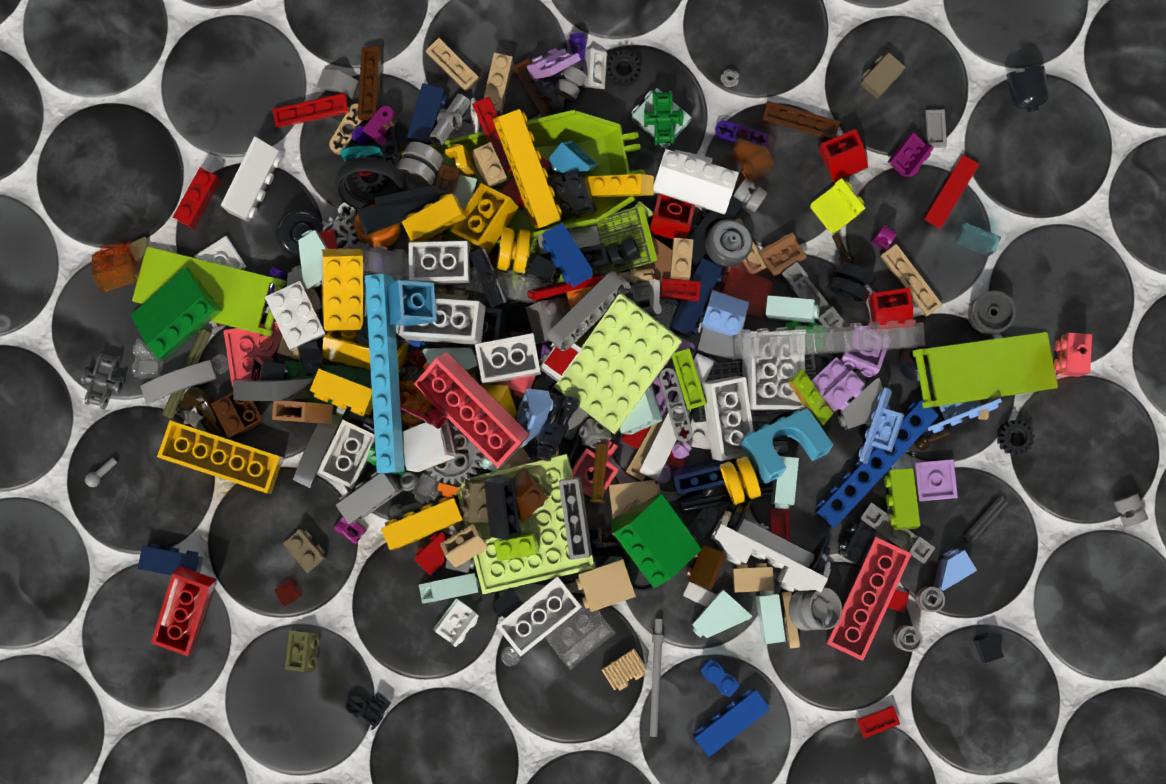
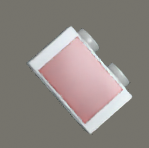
[539,343,582,382]

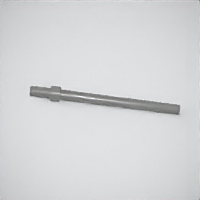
[650,619,664,737]

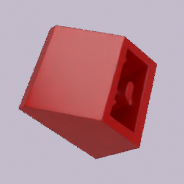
[818,129,868,183]
[868,287,913,333]

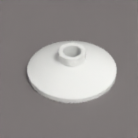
[471,98,480,134]

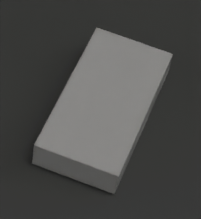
[925,109,947,148]

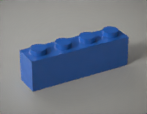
[693,688,770,757]

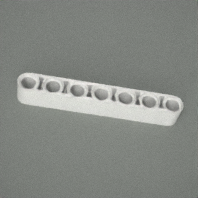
[639,353,715,480]

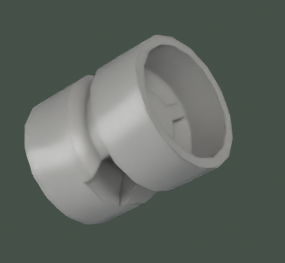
[554,66,587,101]
[733,178,768,213]
[1114,493,1149,528]
[915,586,945,612]
[892,625,923,652]

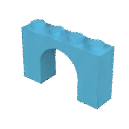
[740,408,833,484]

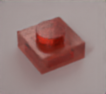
[274,580,302,607]

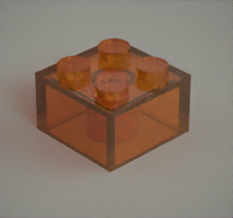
[399,381,433,426]

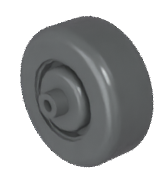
[705,219,753,267]

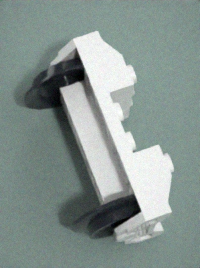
[710,498,831,592]

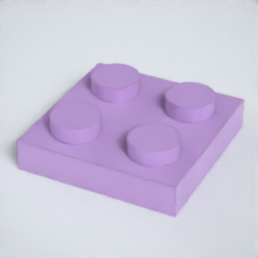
[914,460,958,502]

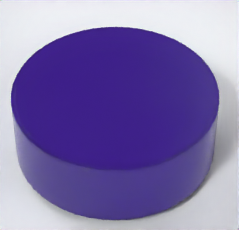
[352,125,371,145]

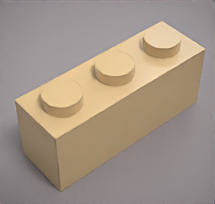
[484,53,513,116]

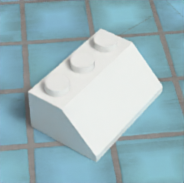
[475,333,541,385]

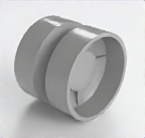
[396,142,444,190]
[789,588,842,631]

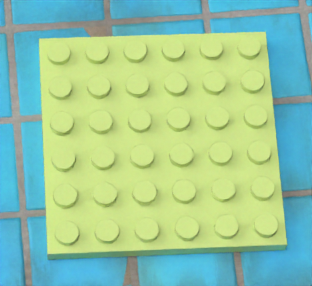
[456,454,596,594]

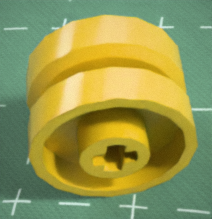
[497,227,530,273]
[720,455,761,505]

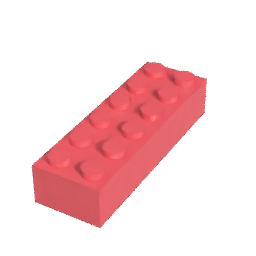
[414,352,530,468]
[826,537,912,661]

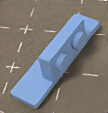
[859,387,904,464]
[927,398,1002,433]

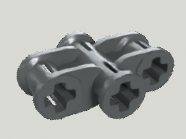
[81,351,125,409]

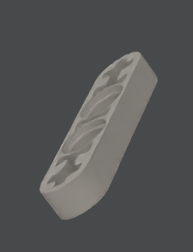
[659,368,693,442]

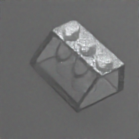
[545,603,616,670]

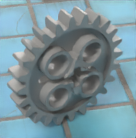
[426,421,484,485]

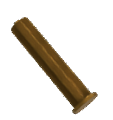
[590,444,607,503]

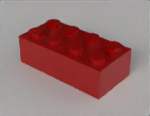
[151,566,216,656]

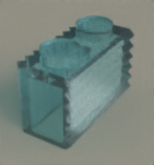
[955,223,1001,257]

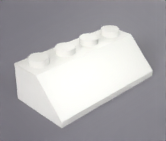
[221,137,282,222]
[654,149,739,215]
[496,576,582,657]

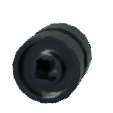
[607,235,642,269]

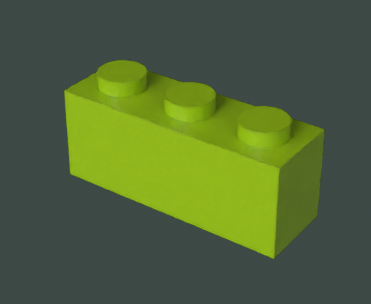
[884,468,920,530]

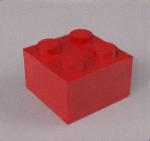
[650,194,695,239]

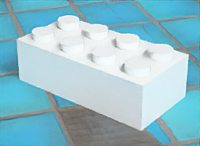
[399,299,485,344]
[701,376,754,461]

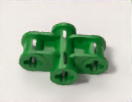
[644,90,683,146]

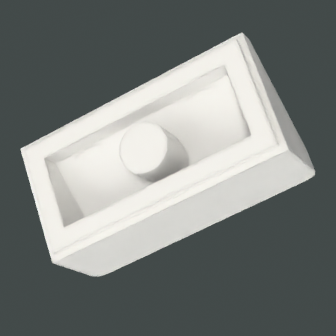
[582,48,607,89]

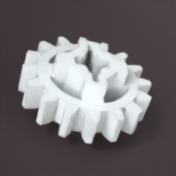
[322,216,358,249]

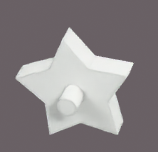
[183,408,204,429]

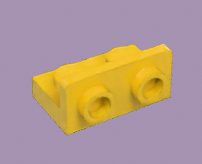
[445,144,476,177]

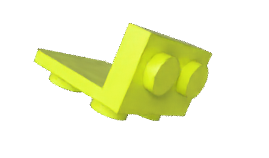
[810,178,865,234]

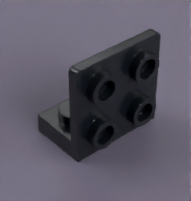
[837,520,877,565]

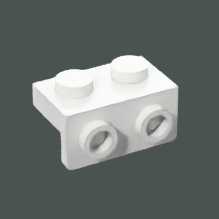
[433,598,479,647]

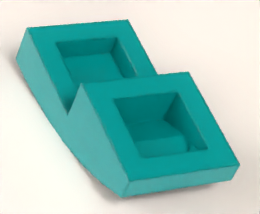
[340,146,382,162]

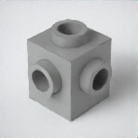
[579,419,612,448]

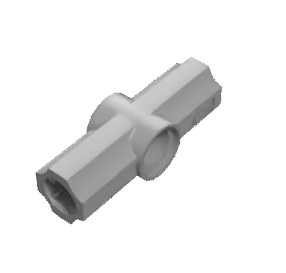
[428,94,471,147]

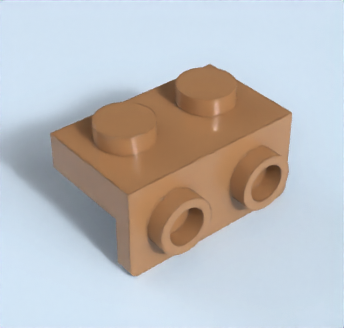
[760,233,807,277]

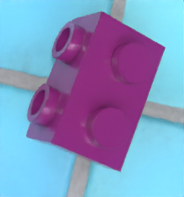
[887,132,934,177]

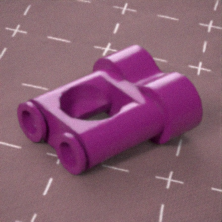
[333,517,367,544]

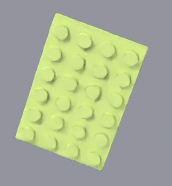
[554,293,683,434]

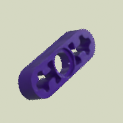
[715,121,769,150]

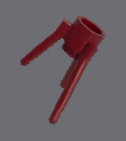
[400,382,447,429]

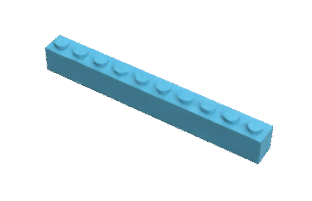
[365,274,405,473]

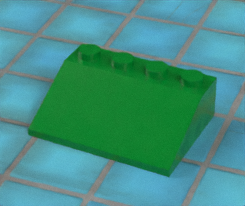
[131,266,223,360]
[611,492,702,588]

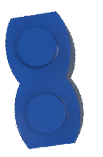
[699,659,739,697]

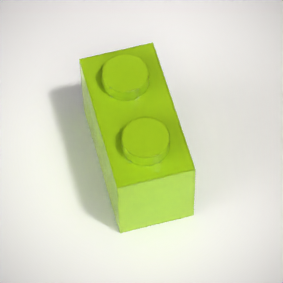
[494,532,539,561]

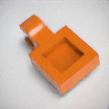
[437,482,461,498]

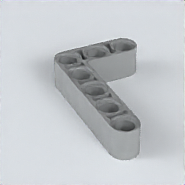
[548,271,639,351]

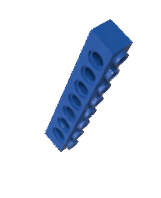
[815,400,939,528]

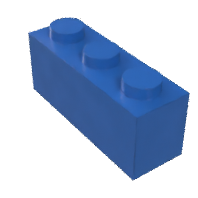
[541,223,593,288]

